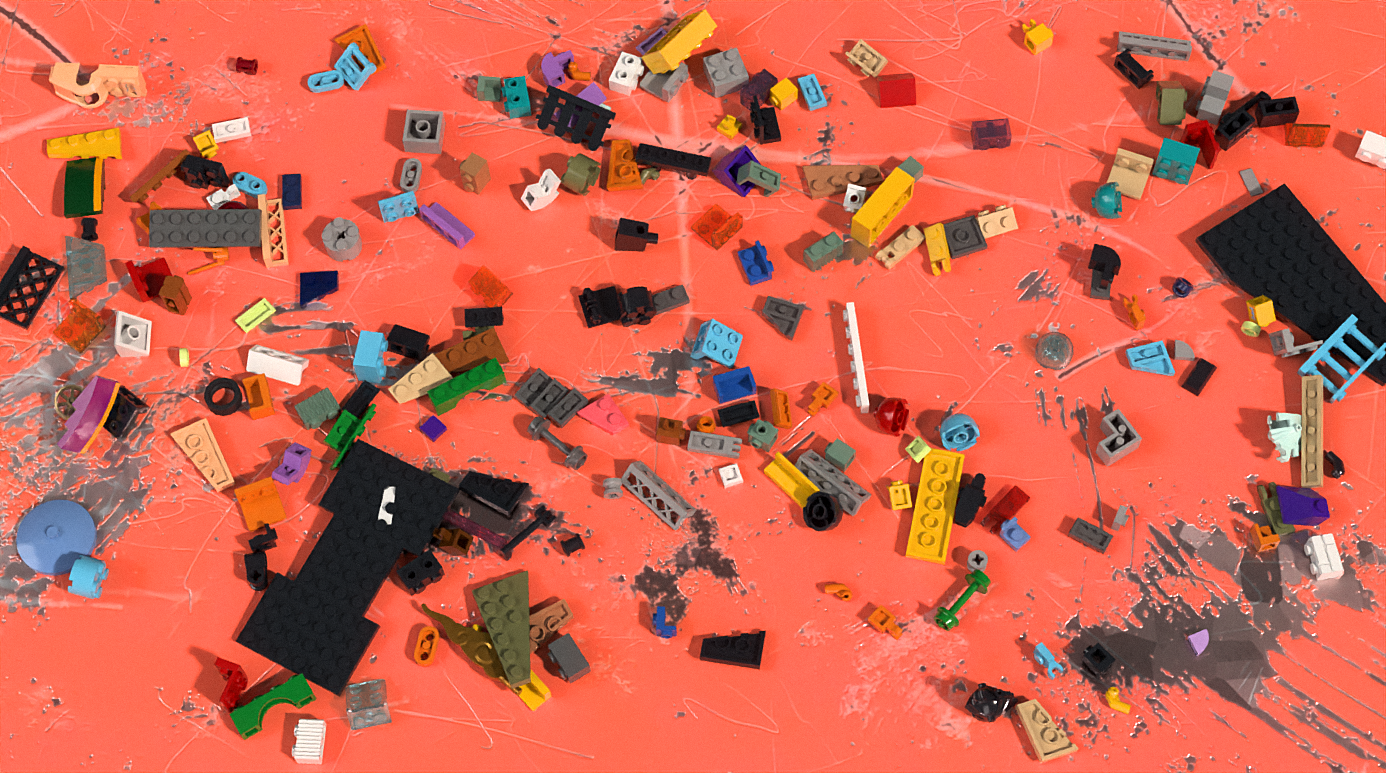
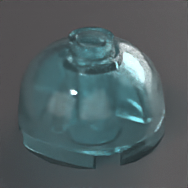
[1035,332,1074,371]

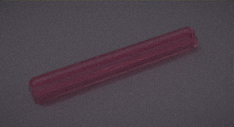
[444,509,507,549]

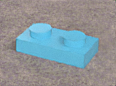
[797,74,827,111]

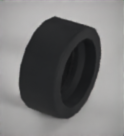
[204,377,243,416]

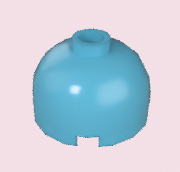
[940,413,980,451]

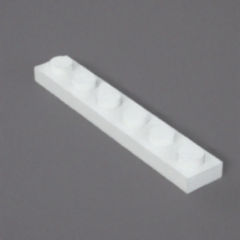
[843,302,869,414]

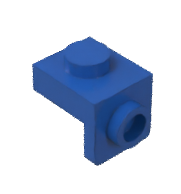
[653,606,677,639]

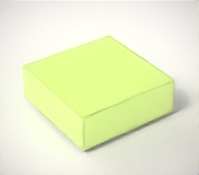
[905,435,932,463]

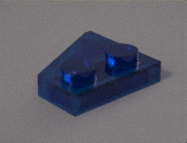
[300,270,339,308]

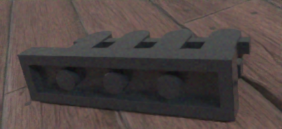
[536,85,616,151]

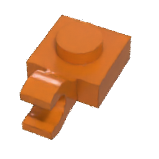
[1123,294,1146,330]
[807,382,839,417]
[868,605,903,640]

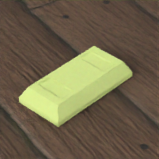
[235,298,276,333]

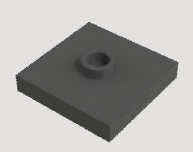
[943,215,988,259]

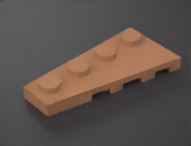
[802,165,883,200]
[530,598,574,654]

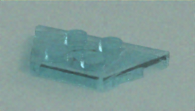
[65,236,108,301]

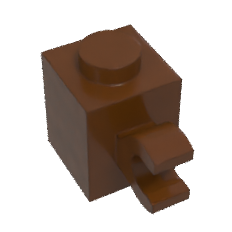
[432,527,474,556]

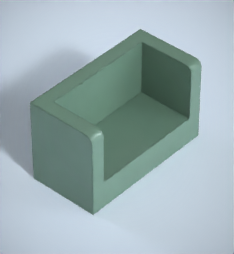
[737,160,781,197]

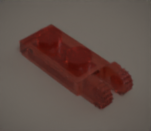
[980,485,1030,535]

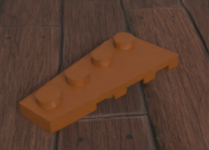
[130,149,193,203]
[435,327,510,373]

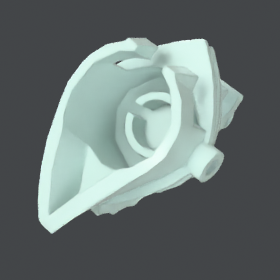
[1267,413,1302,463]

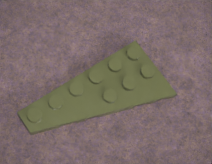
[472,570,531,689]

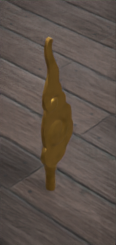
[421,603,522,696]

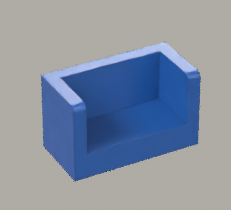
[713,366,756,404]

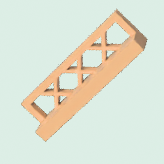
[257,194,289,268]

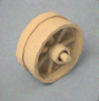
[54,384,84,420]

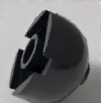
[803,492,843,532]

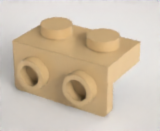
[845,39,889,78]
[975,204,1018,239]

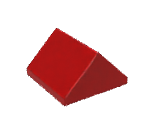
[876,73,916,108]

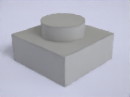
[1111,505,1129,531]

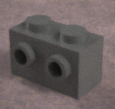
[547,633,591,684]

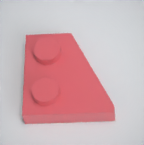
[577,394,629,436]

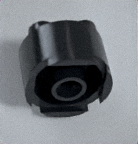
[615,286,657,327]

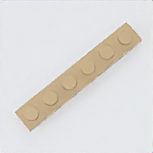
[1301,375,1323,488]

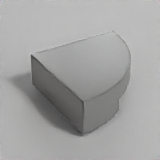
[1174,340,1195,361]

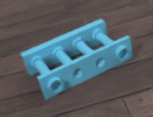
[1297,314,1386,403]

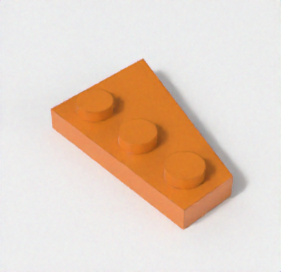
[334,24,387,76]
[607,139,644,192]

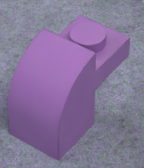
[541,50,574,87]
[272,442,312,485]

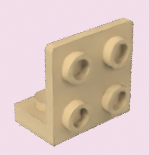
[1107,148,1154,200]

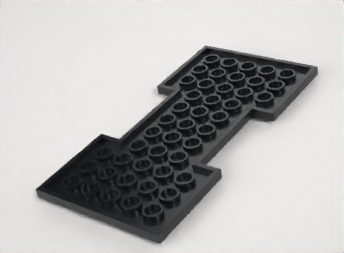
[236,439,460,697]

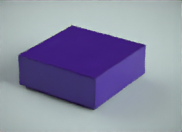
[419,415,447,442]

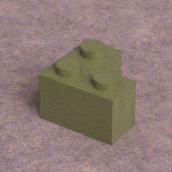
[1155,81,1187,125]

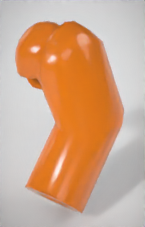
[567,62,591,81]
[825,583,853,601]

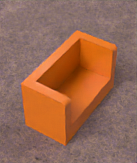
[242,373,275,420]

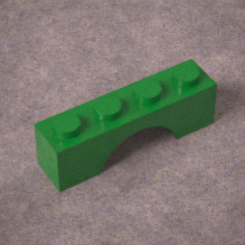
[427,357,506,416]
[229,673,316,740]

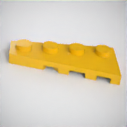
[47,128,122,159]

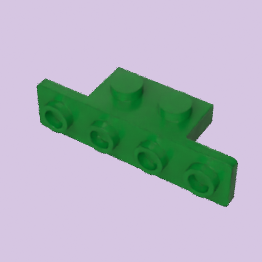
[323,403,377,470]

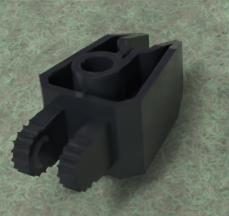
[955,473,987,528]

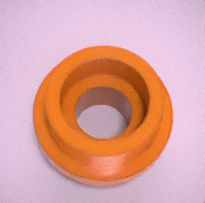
[696,416,716,434]

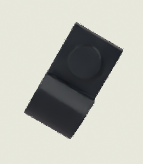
[1088,244,1121,290]

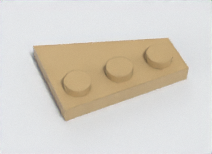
[388,353,453,404]
[1015,699,1079,764]

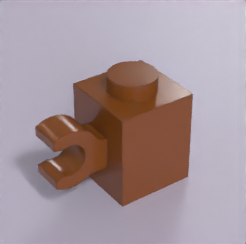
[656,417,686,446]

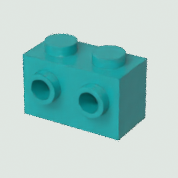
[501,76,532,119]

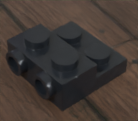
[181,155,230,189]

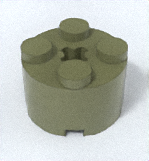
[561,153,601,196]

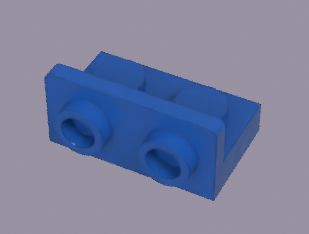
[738,240,774,286]

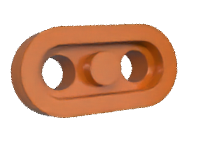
[414,626,440,667]

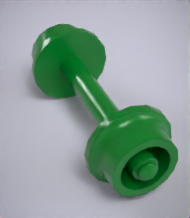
[934,569,991,631]

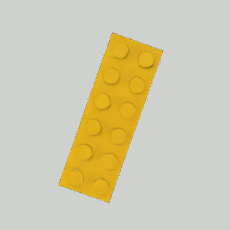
[905,448,965,565]

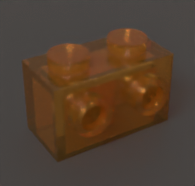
[468,266,514,307]

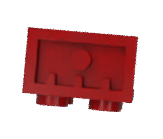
[1180,120,1220,169]
[125,257,173,303]
[214,657,248,713]

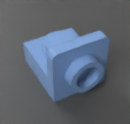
[999,517,1031,552]

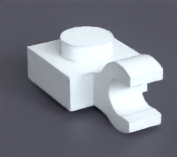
[206,184,241,210]

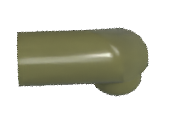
[640,168,660,185]

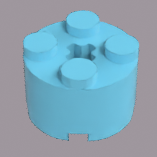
[68,555,109,599]

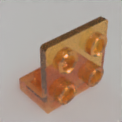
[1284,123,1331,148]
[691,204,743,251]
[53,297,106,353]

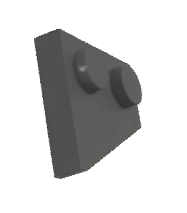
[762,296,804,341]

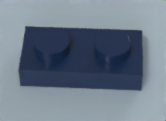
[282,173,302,210]

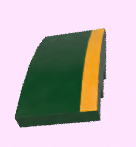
[64,157,106,219]

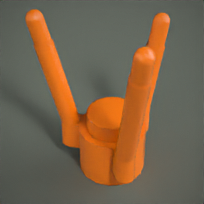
[187,247,229,275]

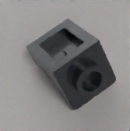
[248,523,278,553]

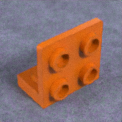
[234,476,287,532]

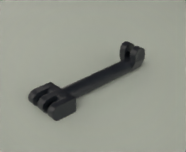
[1218,91,1271,128]
[498,505,558,561]

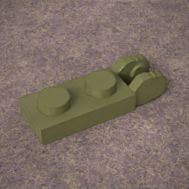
[1257,481,1295,537]

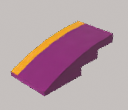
[57,375,120,454]

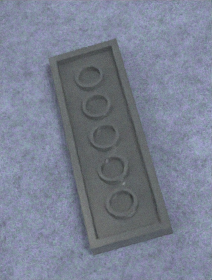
[149,209,262,248]

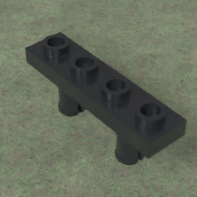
[635,143,711,180]

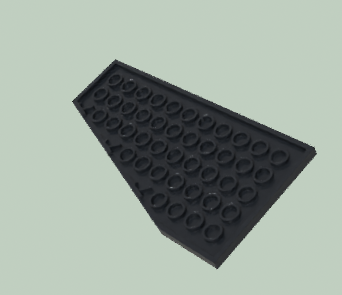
[1195,183,1386,386]

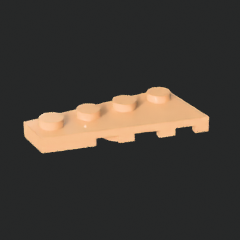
[170,418,235,492]

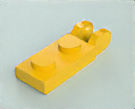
[924,223,951,276]

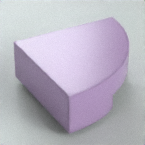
[1187,629,1209,656]

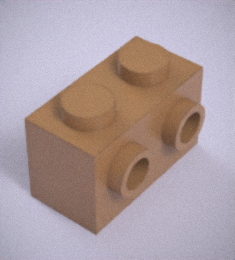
[459,152,491,195]

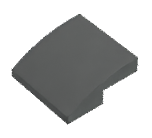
[513,368,569,419]

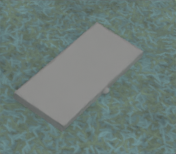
[1239,168,1263,197]

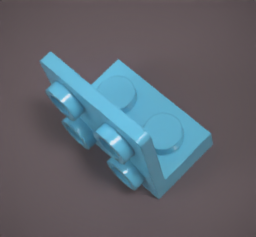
[378,191,420,223]
[690,318,743,368]

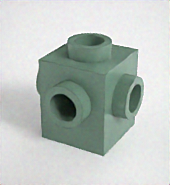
[747,419,779,453]

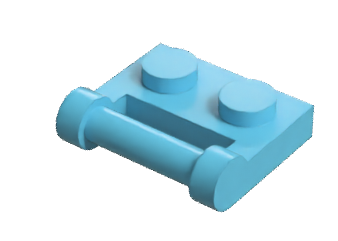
[334,43,377,91]

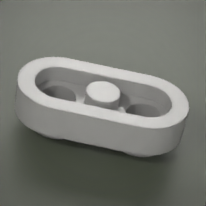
[400,158,423,193]

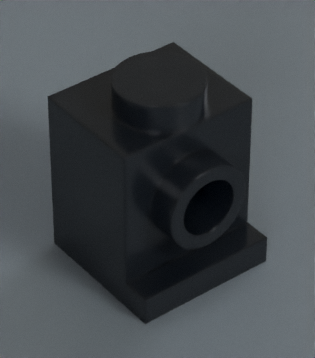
[1082,643,1116,679]

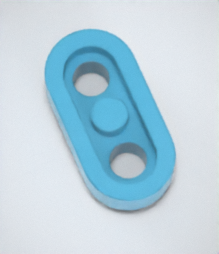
[307,70,344,93]
[233,172,268,198]

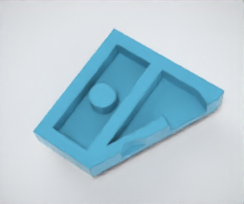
[1125,340,1175,376]

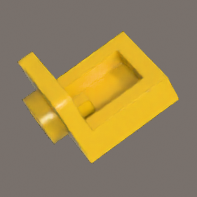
[193,130,219,159]

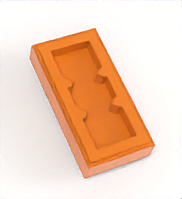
[770,388,792,429]

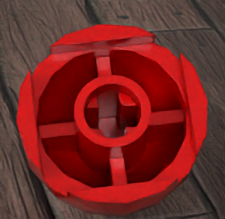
[874,397,909,437]

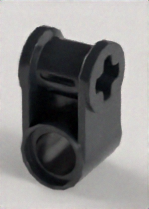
[244,551,268,591]

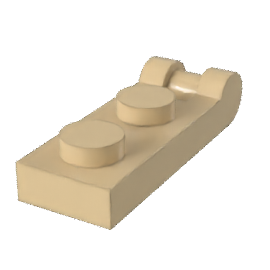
[875,225,925,270]

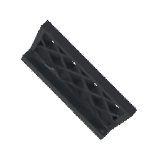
[0,246,65,330]

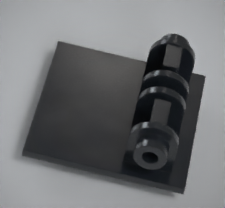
[578,286,620,329]

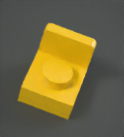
[886,480,912,510]

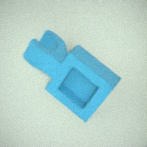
[1033,642,1063,680]

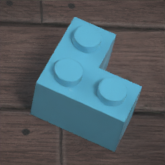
[353,330,388,384]

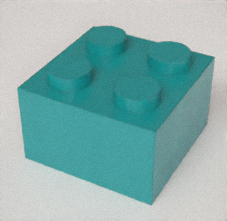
[1152,138,1200,185]

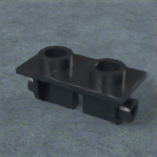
[464,307,504,328]

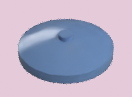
[16,500,97,576]

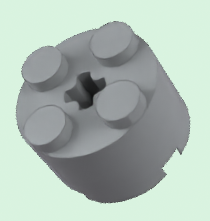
[322,217,362,262]

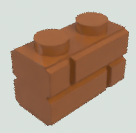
[159,275,192,316]

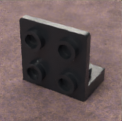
[750,95,781,145]
[103,385,150,438]

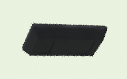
[1181,358,1217,396]
[342,380,380,418]
[717,400,760,427]

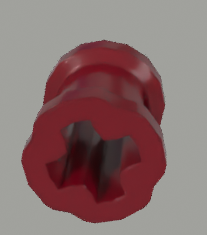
[236,57,258,75]

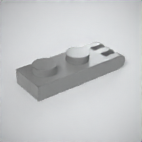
[687,431,742,459]

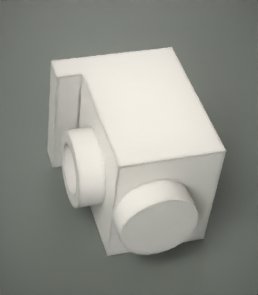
[843,184,867,214]

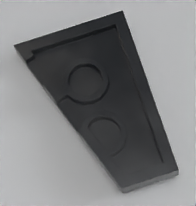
[459,471,529,516]
[700,630,766,670]

